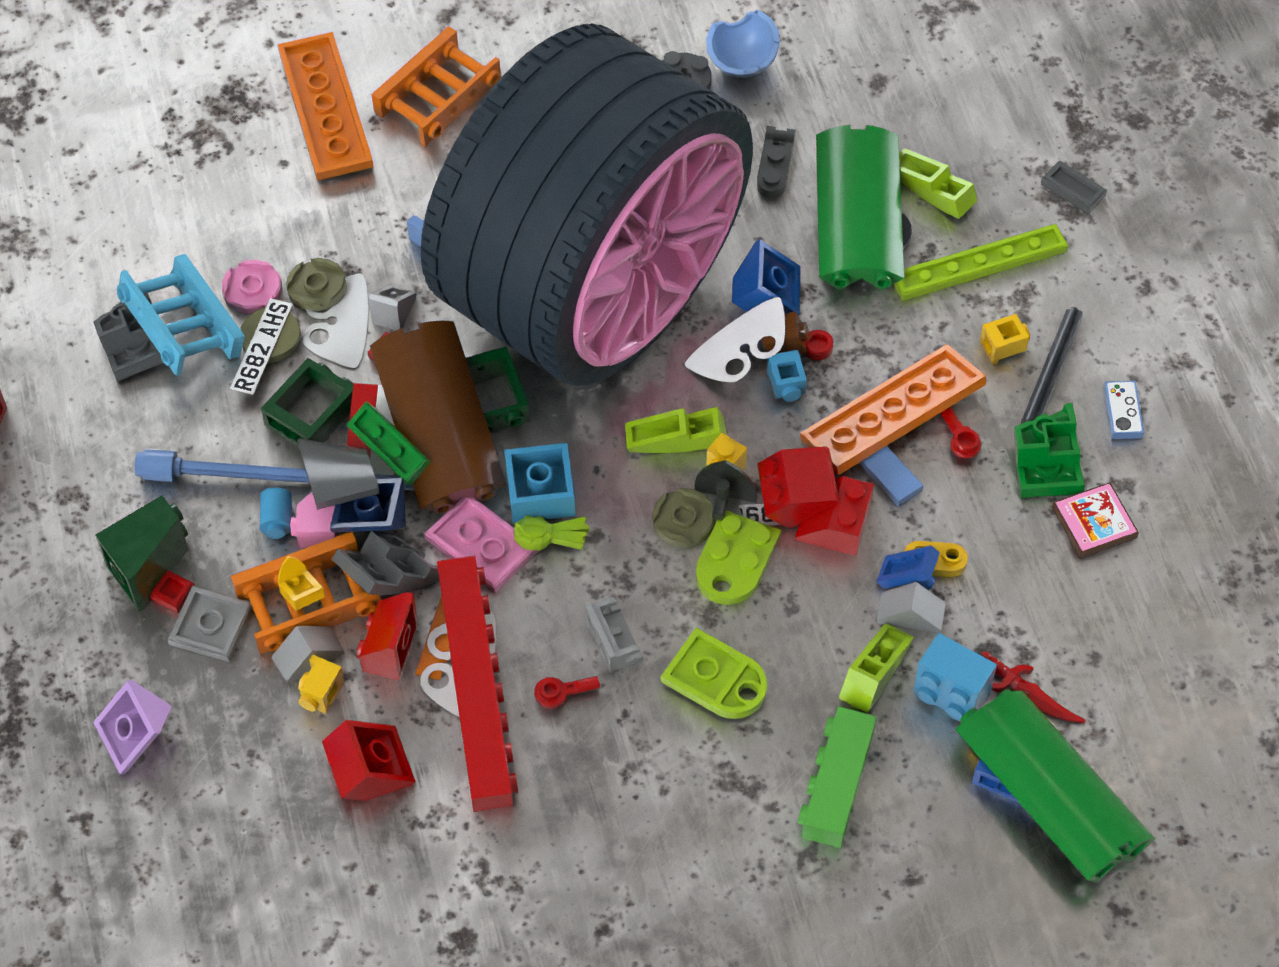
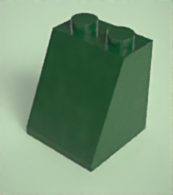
[95,495,189,612]

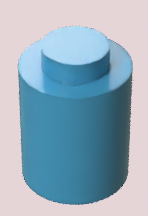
[259,488,292,539]

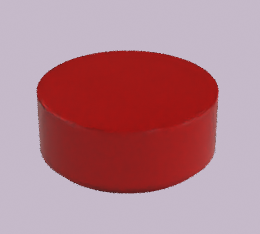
[804,329,834,361]

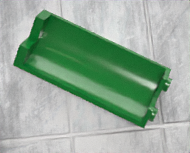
[816,125,904,290]
[955,689,1156,883]

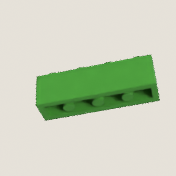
[797,706,877,848]

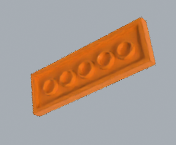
[277,32,374,181]
[800,344,986,475]

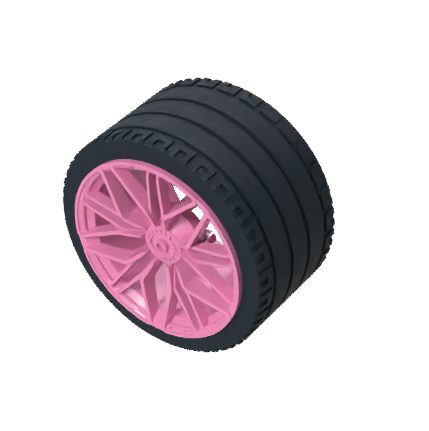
[421,23,753,386]

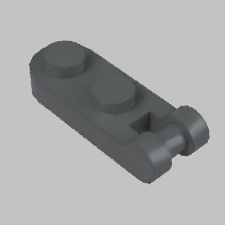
[757,125,796,198]

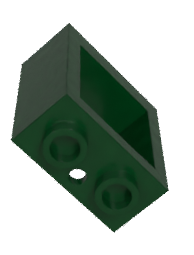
[466,346,530,434]
[261,358,354,446]

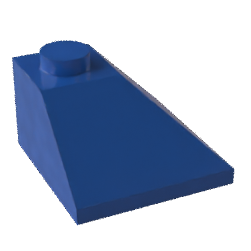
[732,239,801,315]

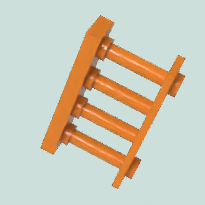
[371,26,501,147]
[230,532,380,654]

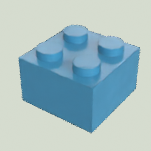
[504,443,575,523]
[913,633,997,721]

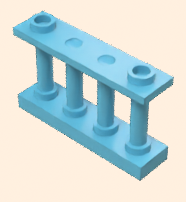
[116,254,245,376]

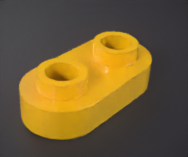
[904,541,968,577]

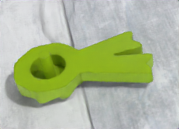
[514,515,590,550]

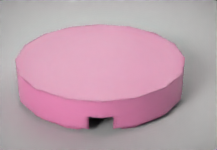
[222,260,282,314]

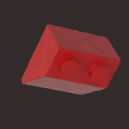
[757,446,839,529]
[795,476,874,556]
[356,592,419,681]
[322,720,416,801]

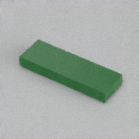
[347,401,431,486]

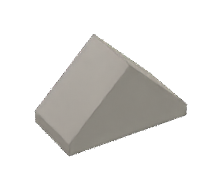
[369,285,417,330]
[877,582,945,634]
[272,626,345,684]

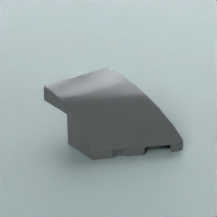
[93,293,163,381]
[297,439,379,510]
[332,531,440,595]

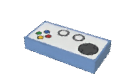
[1103,380,1144,439]

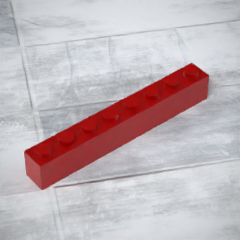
[437,556,518,812]

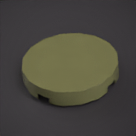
[286,258,347,311]
[240,308,301,363]
[652,488,716,548]

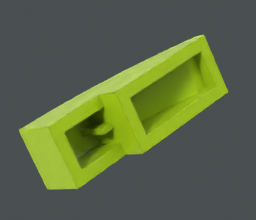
[899,148,977,219]
[625,407,726,453]

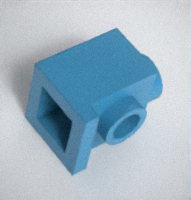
[767,350,807,402]

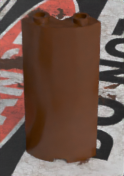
[370,321,506,513]

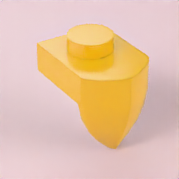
[278,556,325,611]

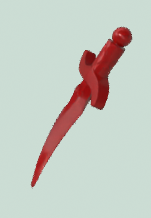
[980,651,1086,723]

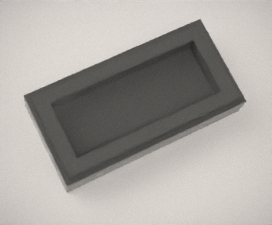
[1041,160,1107,214]

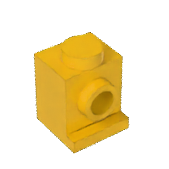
[980,314,1030,365]
[707,432,747,471]
[298,655,345,714]

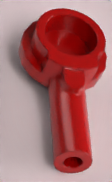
[940,407,982,458]
[534,676,600,709]

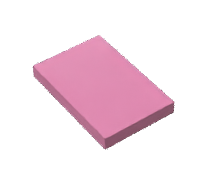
[424,497,538,593]

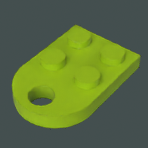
[696,510,781,605]
[661,627,767,719]

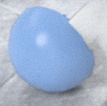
[706,10,780,78]

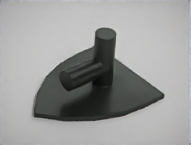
[694,460,757,520]

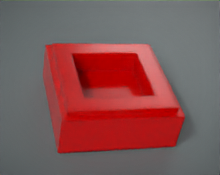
[149,570,195,613]

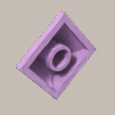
[93,680,172,775]

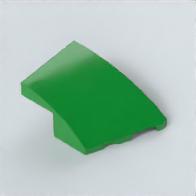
[1014,403,1085,498]

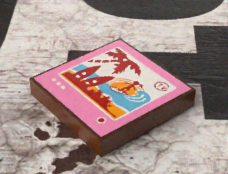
[1052,482,1139,558]

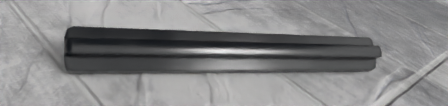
[1021,307,1083,424]

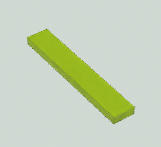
[894,224,1068,301]

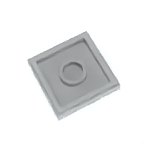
[167,586,253,662]

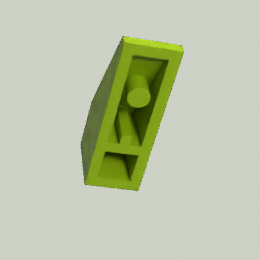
[839,623,914,713]

